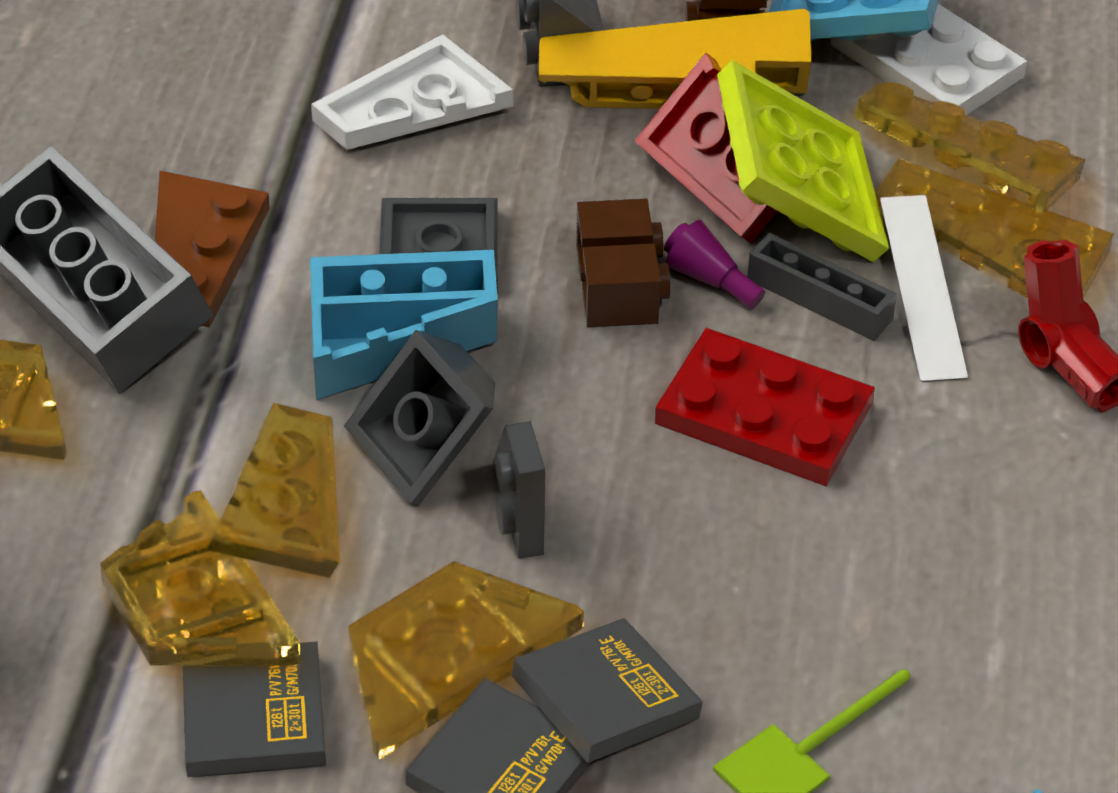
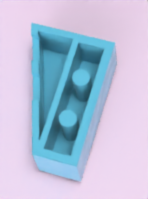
[310,250,498,400]

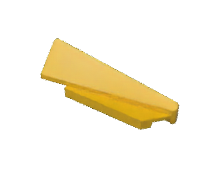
[539,9,811,109]

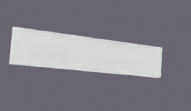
[880,195,968,381]

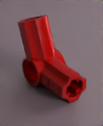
[1018,239,1118,413]

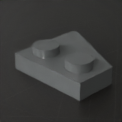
[493,421,545,559]

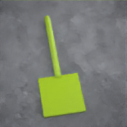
[713,669,911,793]

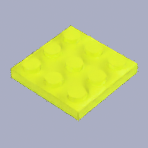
[717,60,889,262]

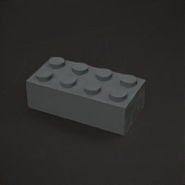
[0,145,213,394]

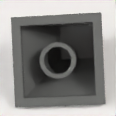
[344,330,495,507]

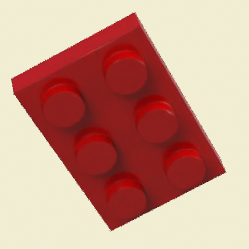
[655,328,875,487]

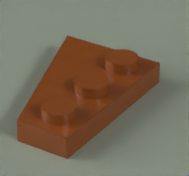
[155,170,270,328]

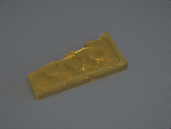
[854,82,1085,214]
[875,158,1114,299]

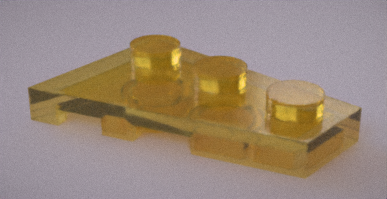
[207,403,340,578]

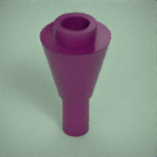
[664,220,766,309]

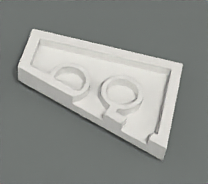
[311,34,514,150]

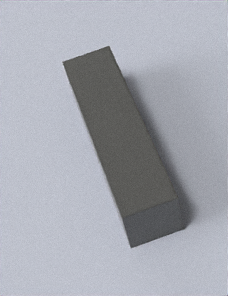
[747,233,897,341]

